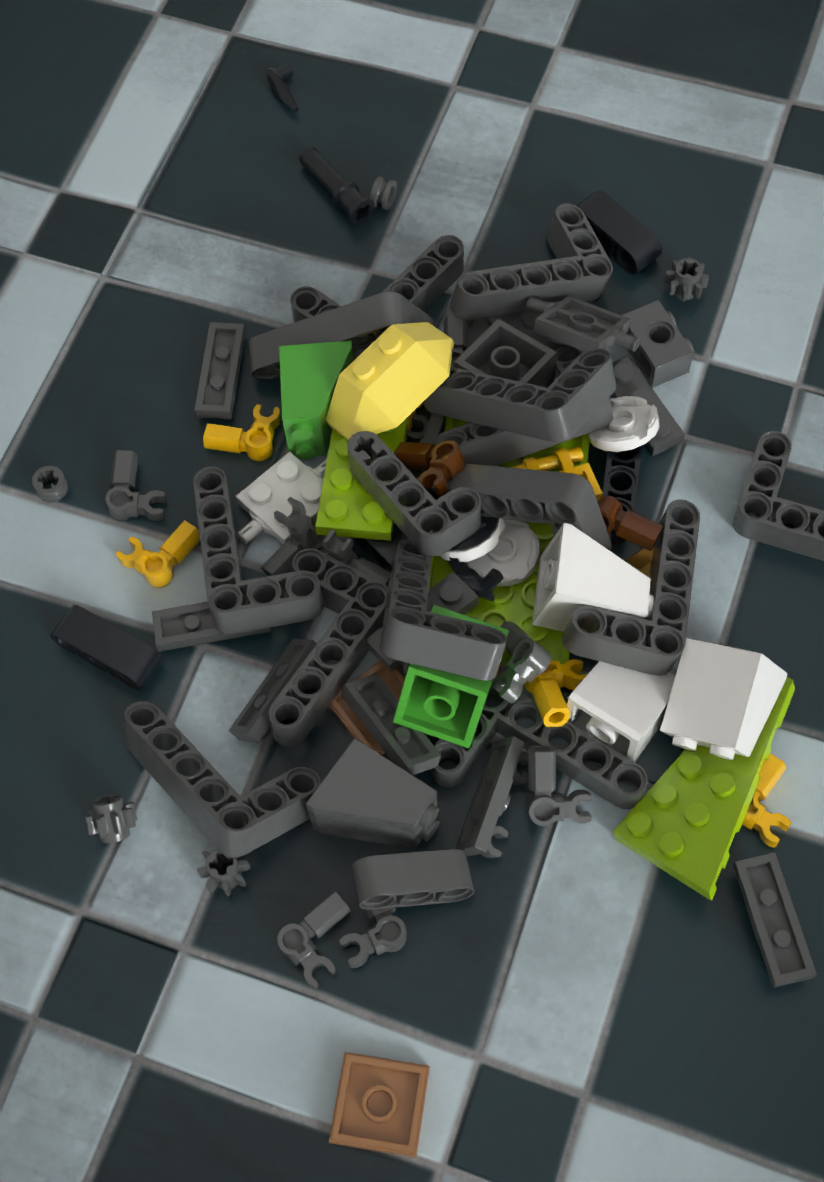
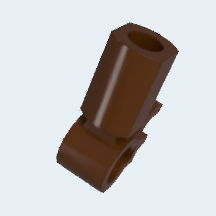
[394,440,466,496]
[597,495,663,551]

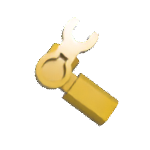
[203,404,281,461]
[115,520,200,588]
[523,659,588,727]
[742,753,792,848]

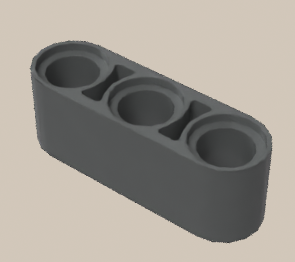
[352,849,475,910]

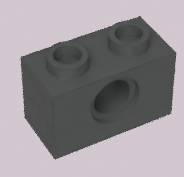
[621,300,694,388]

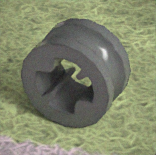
[370,176,397,210]
[32,465,68,502]

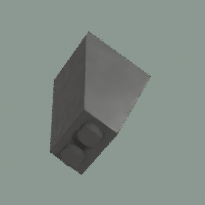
[306,738,440,849]

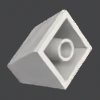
[532,523,654,641]
[660,638,787,760]
[567,661,676,762]

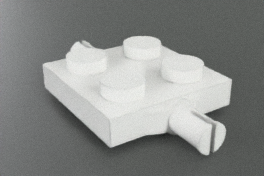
[236,452,327,545]

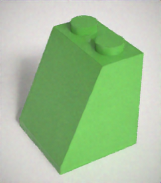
[279,340,354,459]
[393,605,509,748]

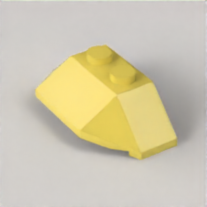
[325,322,454,441]

